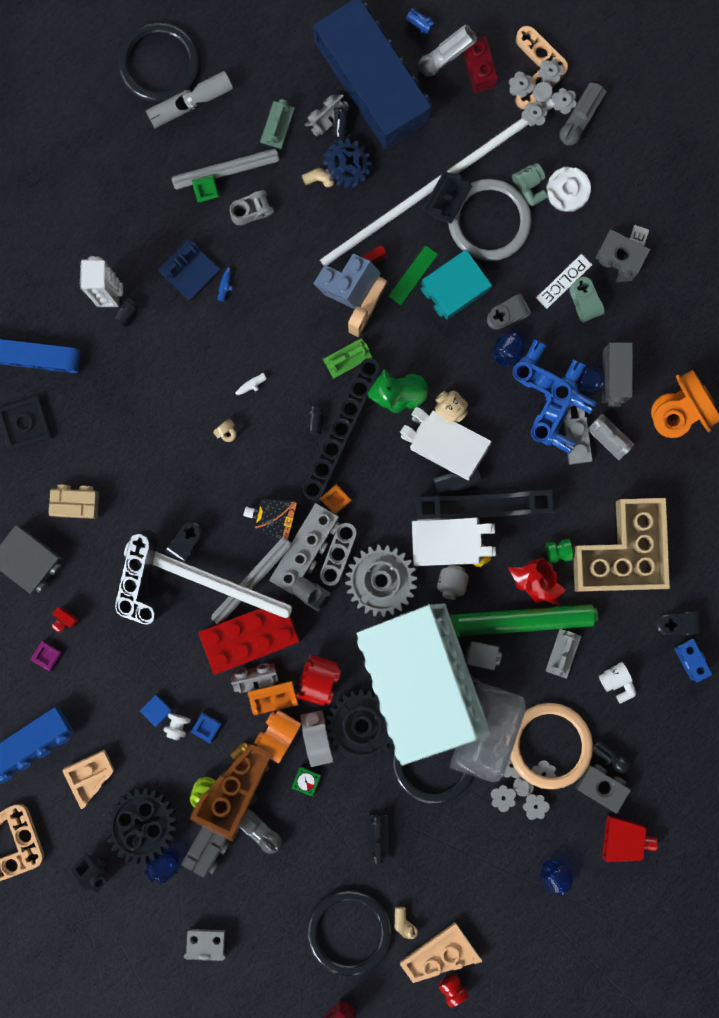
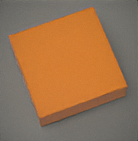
[320,484,351,515]

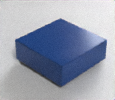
[140,694,172,727]
[191,712,222,743]

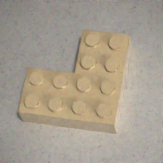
[573,498,670,592]

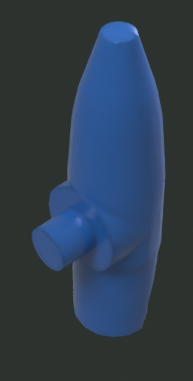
[217,268,233,302]

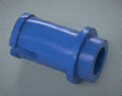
[406,8,435,34]

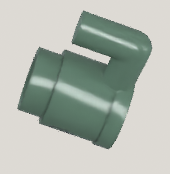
[512,163,548,206]

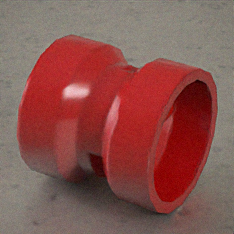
[438,974,469,1007]

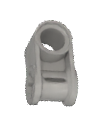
[230,190,274,225]

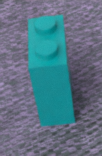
[421,250,492,320]

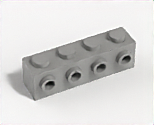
[269,503,340,594]

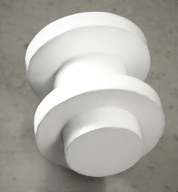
[163,713,190,740]

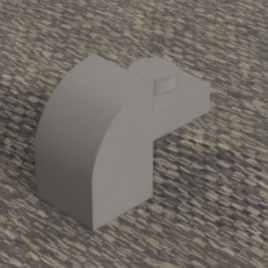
[300,710,333,767]

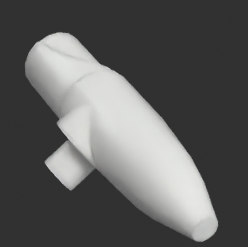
[236,373,266,395]

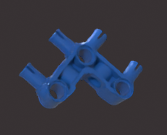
[513,339,597,454]

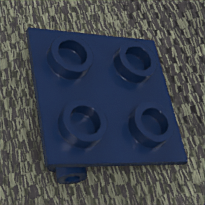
[158,239,220,301]

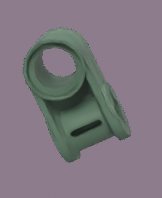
[569,277,604,322]

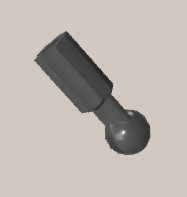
[559,82,606,146]
[240,808,282,854]

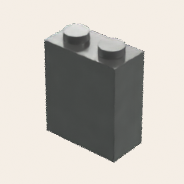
[602,343,632,407]
[0,525,62,594]

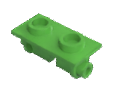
[323,338,372,379]

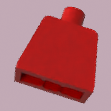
[602,815,658,862]

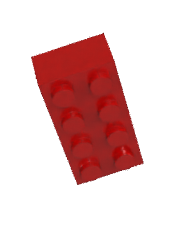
[198,600,300,675]

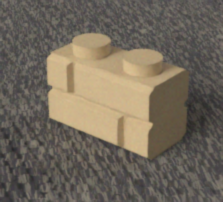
[49,485,99,519]

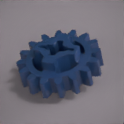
[323,138,371,188]

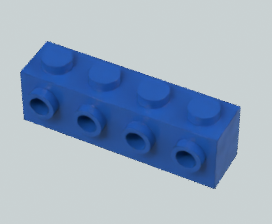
[0,707,74,784]

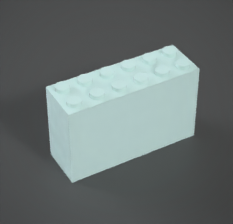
[357,604,491,765]

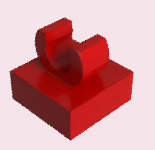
[52,607,79,633]

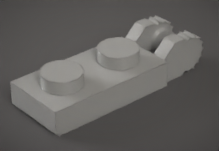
[563,407,592,465]

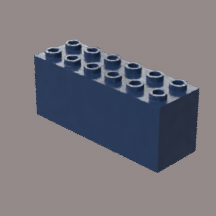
[313,0,432,149]

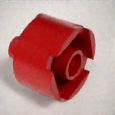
[297,654,341,706]

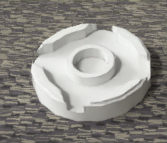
[546,167,591,212]

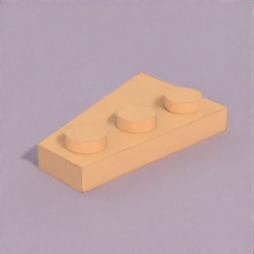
[400,922,482,983]

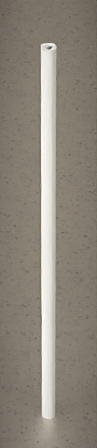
[320,99,555,266]

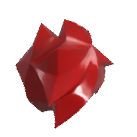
[508,558,566,606]

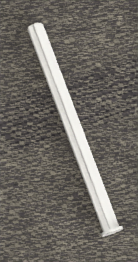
[124,541,292,618]

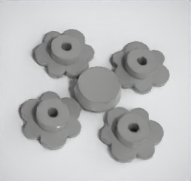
[509,60,576,126]
[491,754,556,820]

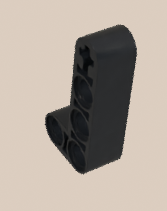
[115,530,163,624]

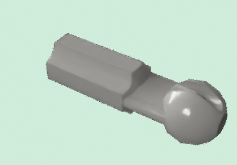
[418,25,477,77]

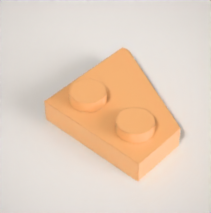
[62,749,114,809]

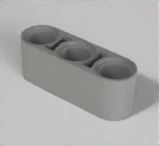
[320,523,356,586]

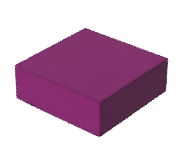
[30,640,62,671]

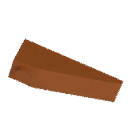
[190,744,272,842]

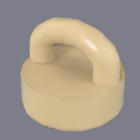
[213,419,236,442]

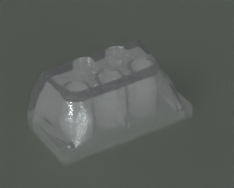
[450,682,526,782]

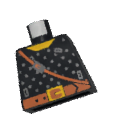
[243,499,298,541]

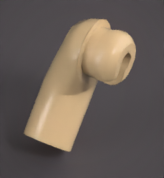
[302,168,335,187]
[395,907,418,939]

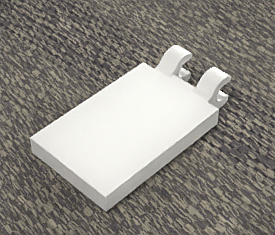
[400,407,491,481]
[412,518,496,566]

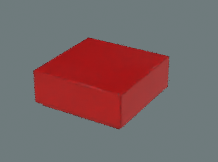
[363,246,386,265]

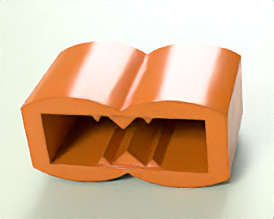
[254,710,302,764]

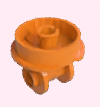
[651,369,719,438]

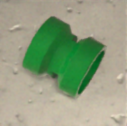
[546,539,573,564]

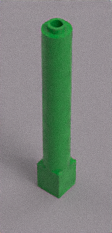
[449,604,598,637]

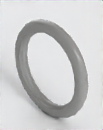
[449,179,531,261]

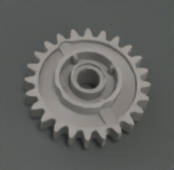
[345,545,417,617]

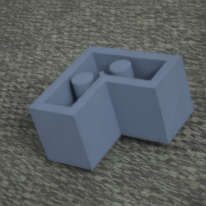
[313,254,380,309]

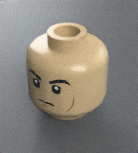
[435,390,468,423]

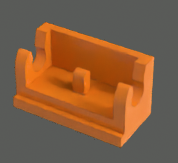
[248,681,298,716]

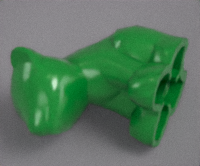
[368,369,428,413]

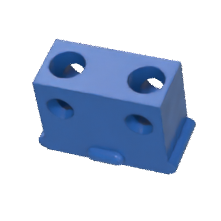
[674,639,712,683]

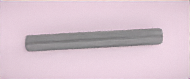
[172,149,279,189]
[211,537,291,624]

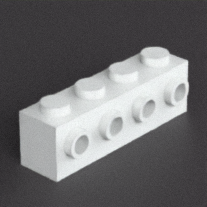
[81,257,123,307]

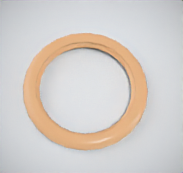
[508,703,593,789]

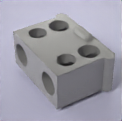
[184,929,226,961]

